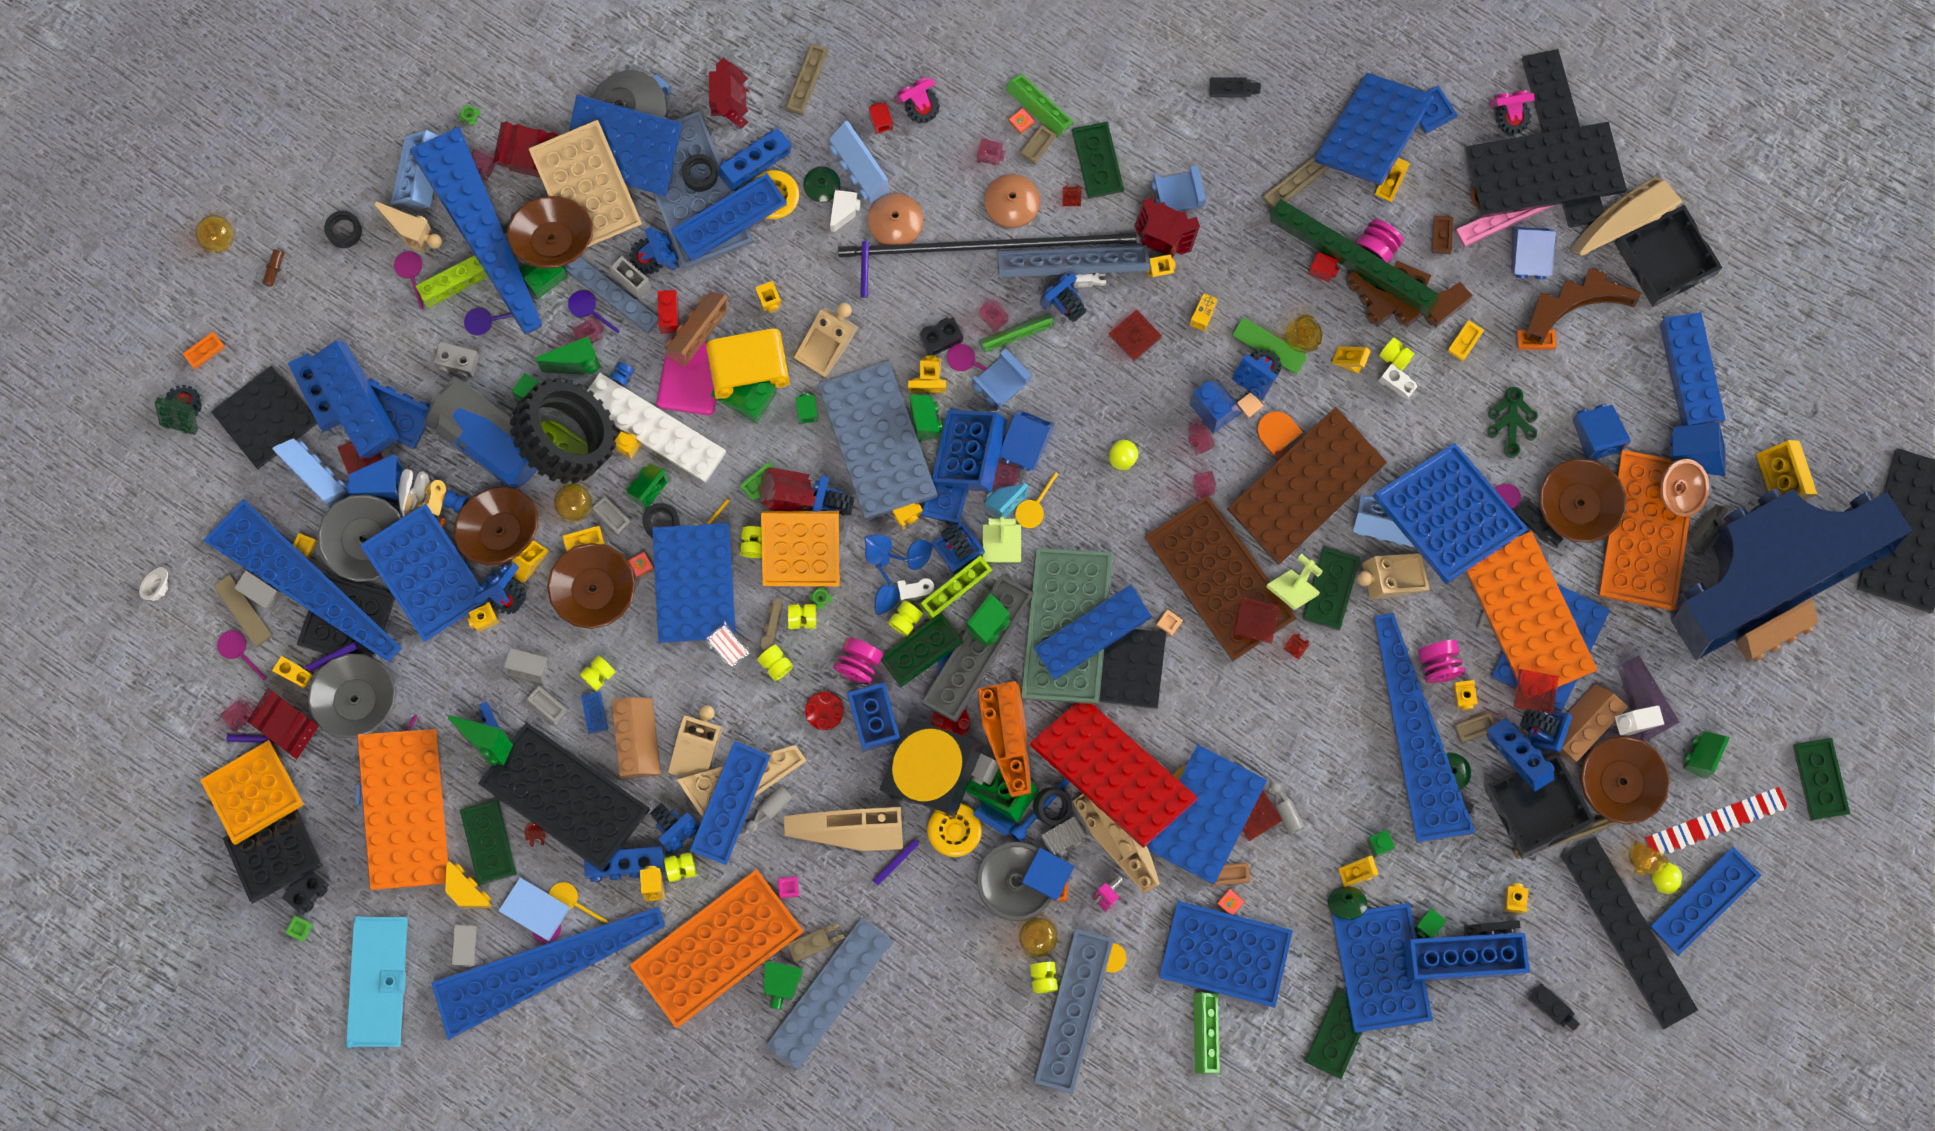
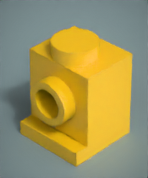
[1147,254,1175,278]
[755,281,782,313]
[920,355,941,380]
[614,431,642,459]
[892,503,923,530]
[467,602,499,633]
[1452,680,1478,711]
[1504,883,1528,914]

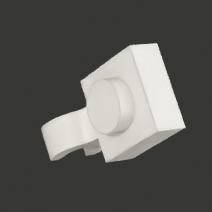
[1074,273,1106,288]

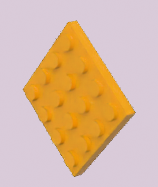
[761,511,840,587]
[200,740,304,845]

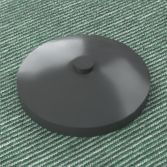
[977,842,1052,922]

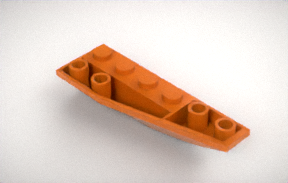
[978,681,1031,797]

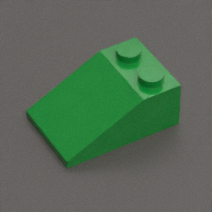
[535,336,601,375]
[710,381,777,424]
[448,715,513,766]
[965,768,1038,822]

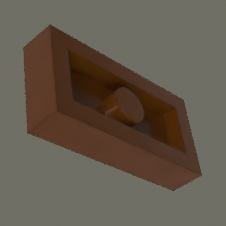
[1432,215,1453,255]

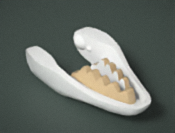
[398,469,430,518]

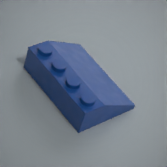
[932,410,1007,492]

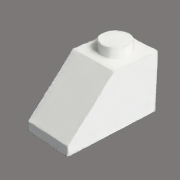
[830,190,861,232]
[1615,706,1664,736]

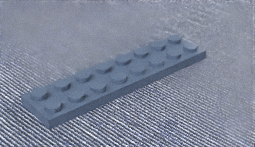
[998,245,1150,278]
[766,918,893,1070]
[1034,929,1114,1094]

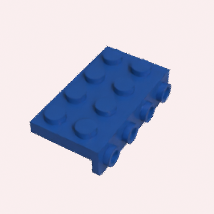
[368,378,430,450]

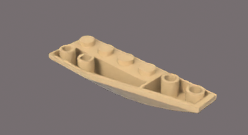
[1570,177,1682,256]
[1072,794,1160,894]
[784,807,903,851]

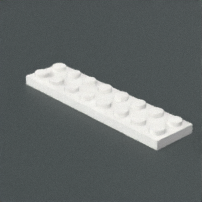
[587,373,726,483]

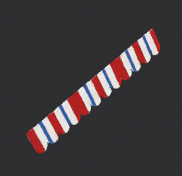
[1645,787,1787,858]

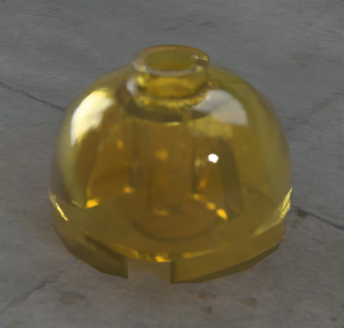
[195,215,234,253]
[1285,315,1322,353]
[554,484,593,523]
[1629,840,1670,877]
[1019,918,1058,957]

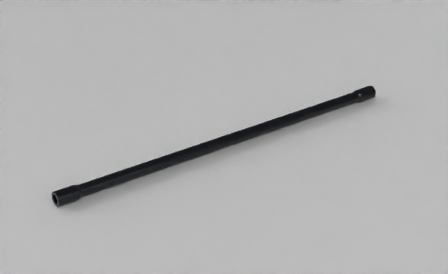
[838,232,1137,258]

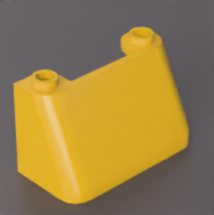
[706,329,790,399]

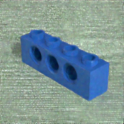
[718,129,792,191]
[288,353,341,433]
[1487,718,1554,791]
[584,846,665,882]

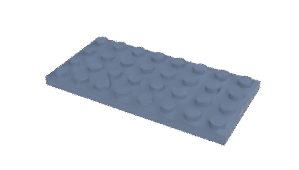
[653,111,754,269]
[818,361,938,521]

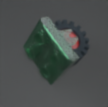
[155,385,202,435]

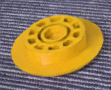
[752,170,799,219]
[927,804,982,857]

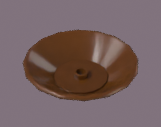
[507,196,593,269]
[1539,458,1626,543]
[454,486,538,566]
[547,543,636,629]
[1580,735,1671,824]

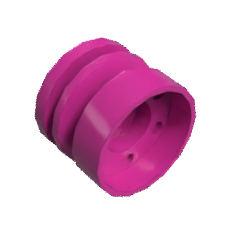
[1355,219,1404,263]
[833,637,883,685]
[1417,640,1466,683]

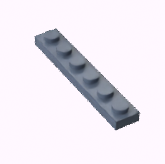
[562,257,658,334]

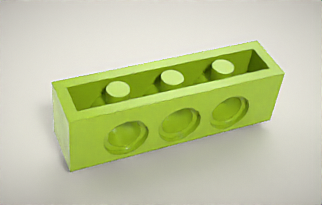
[416,255,488,308]
[919,555,992,620]

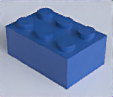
[847,682,900,752]

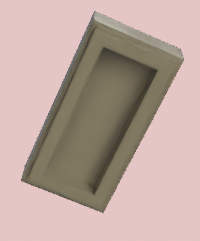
[1020,124,1057,165]
[1454,712,1495,744]

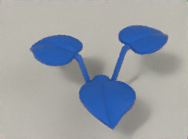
[864,534,932,615]

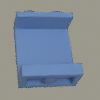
[1151,166,1206,211]
[972,348,1031,410]

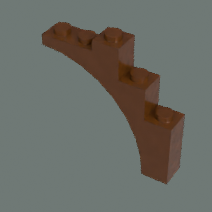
[1524,268,1641,345]
[1346,271,1473,328]

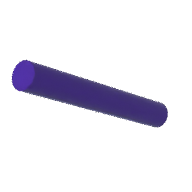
[860,241,869,298]
[305,642,358,672]
[226,734,274,743]
[872,839,919,886]

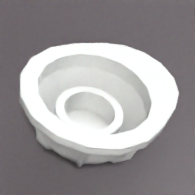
[139,567,168,601]

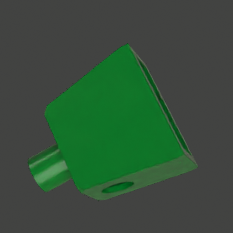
[764,961,804,1010]

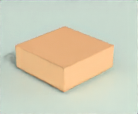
[1237,392,1263,419]
[1156,609,1183,637]

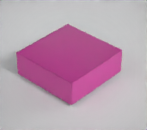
[778,877,799,899]

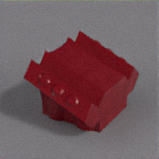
[709,57,749,129]
[493,121,559,178]
[1134,197,1200,257]
[758,467,816,511]
[247,688,318,760]

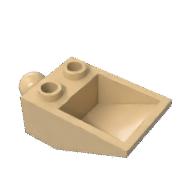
[375,202,442,254]
[794,303,858,377]
[1357,553,1430,600]
[668,705,723,778]

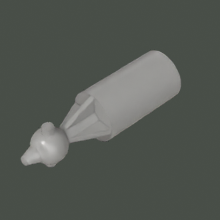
[1268,778,1305,835]
[744,786,792,834]

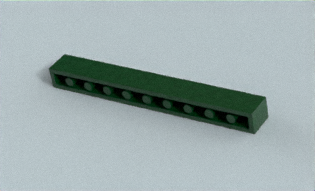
[1270,199,1439,317]

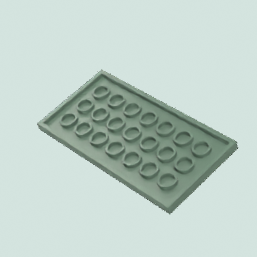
[1021,548,1113,704]

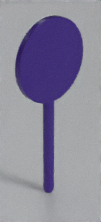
[568,290,620,333]
[464,308,513,336]

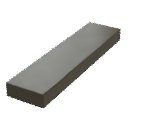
[785,43,829,116]
[1262,154,1330,210]
[214,575,273,647]

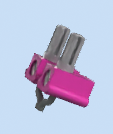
[1091,876,1123,912]

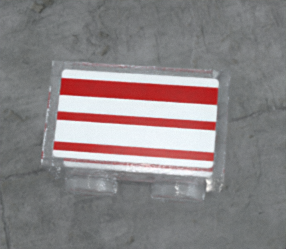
[706,621,750,668]

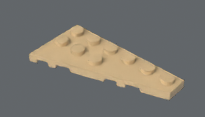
[677,745,806,818]

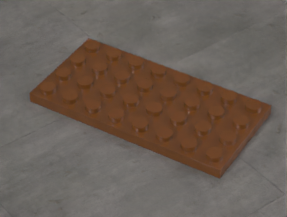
[1227,407,1387,565]
[1144,495,1296,662]

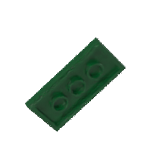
[1072,121,1124,199]
[1303,547,1360,631]
[881,613,964,687]
[1793,738,1850,821]
[460,799,517,885]
[1304,990,1362,1080]

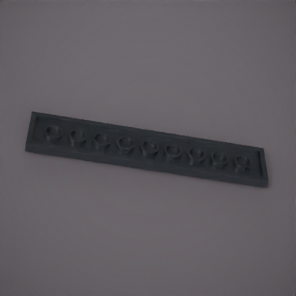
[1522,49,1604,228]
[1561,837,1698,1030]

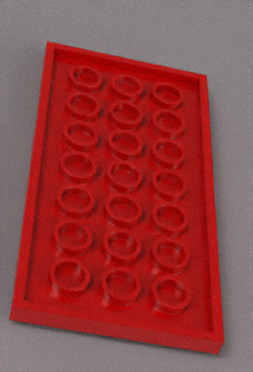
[1030,703,1198,848]

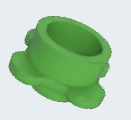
[459,105,480,126]
[809,587,832,610]

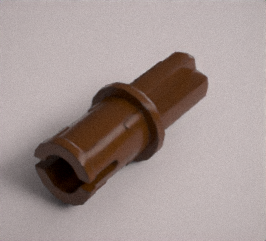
[262,249,285,287]

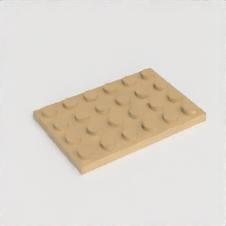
[529,120,642,247]

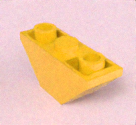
[445,861,492,908]

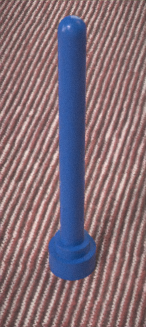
[1009,777,1070,842]

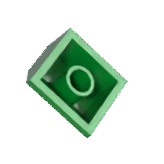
[519,263,567,299]
[909,394,943,442]
[626,463,669,510]
[967,593,1011,648]
[1683,731,1730,779]

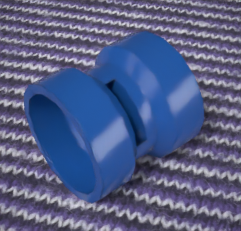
[609,361,634,387]
[442,489,468,514]

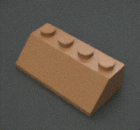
[665,291,728,368]
[1736,599,1818,662]
[1558,684,1628,766]
[611,697,661,780]

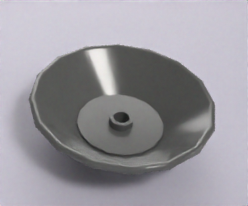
[591,70,666,117]
[318,494,402,582]
[307,654,396,739]

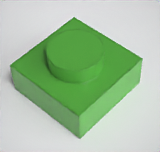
[285,916,313,942]

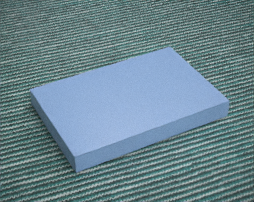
[499,878,570,942]

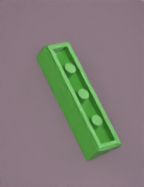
[1006,74,1074,137]
[979,314,1053,353]
[1232,317,1307,375]
[1194,992,1220,1074]

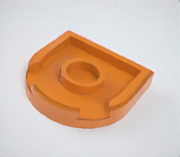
[1257,411,1303,457]

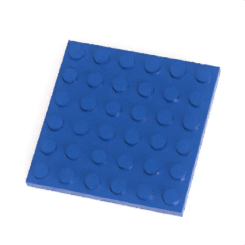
[1372,443,1528,585]

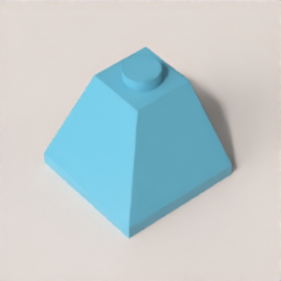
[985,483,1028,519]

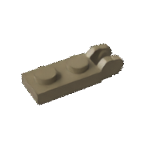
[760,598,783,652]
[787,923,845,963]

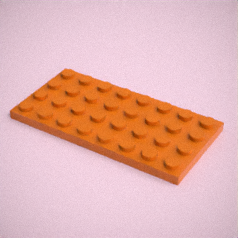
[1598,450,1690,611]
[1466,531,1598,701]
[357,729,448,891]
[630,869,804,1029]

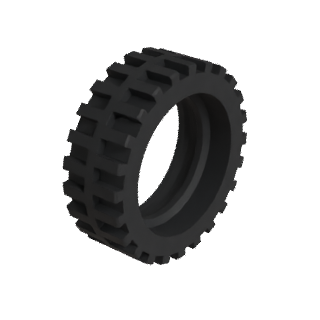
[510,378,617,484]

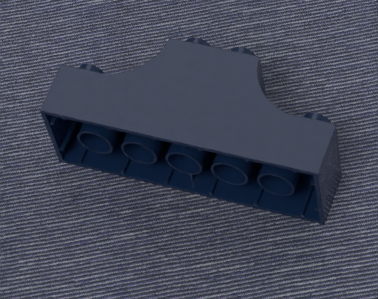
[1671,488,1913,661]

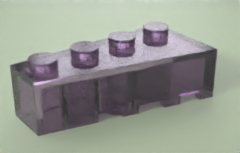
[1618,655,1680,742]

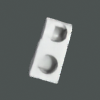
[1378,364,1417,399]
[897,578,934,602]

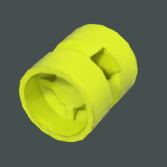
[1379,337,1415,371]
[740,526,762,558]
[887,600,923,637]
[788,604,816,629]
[757,645,793,681]
[579,655,616,692]
[664,852,697,882]
[1030,962,1058,993]

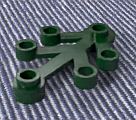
[1487,387,1538,458]

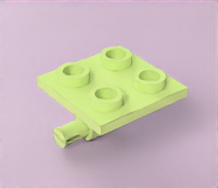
[983,517,1021,563]
[1266,554,1323,610]

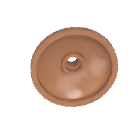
[984,174,1040,228]
[868,194,923,245]
[1660,459,1709,517]

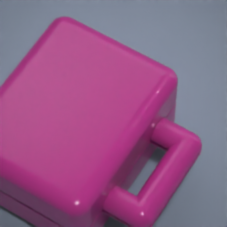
[656,337,717,416]

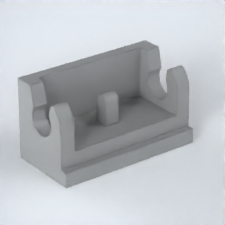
[234,570,282,609]
[504,648,548,684]
[451,925,477,967]

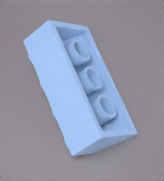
[829,120,889,204]
[391,130,439,210]
[272,438,348,508]
[1353,494,1416,549]

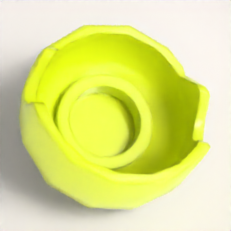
[1109,439,1138,470]
[1651,862,1682,894]

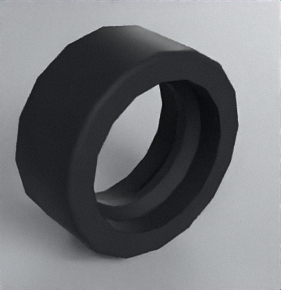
[681,154,718,192]
[324,210,362,248]
[643,503,680,539]
[1033,787,1073,826]

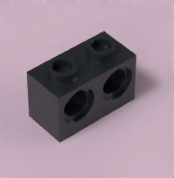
[919,317,963,356]
[281,871,330,915]

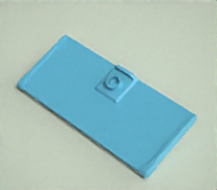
[346,916,408,1049]

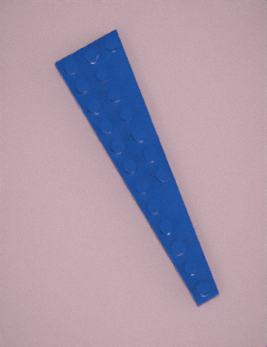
[410,127,542,335]
[203,499,402,662]
[1374,613,1476,843]
[431,907,665,1040]

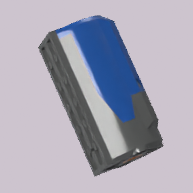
[424,376,537,488]

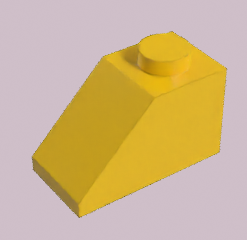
[1375,158,1411,202]
[511,540,549,583]
[640,866,665,902]

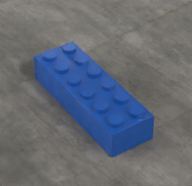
[1659,312,1726,426]
[306,340,400,458]
[1404,933,1530,982]

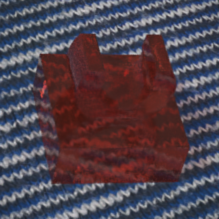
[1062,185,1082,207]
[1283,634,1309,660]
[524,825,546,847]

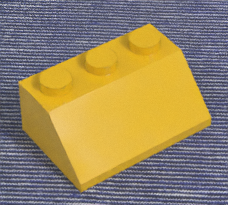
[1756,440,1817,499]

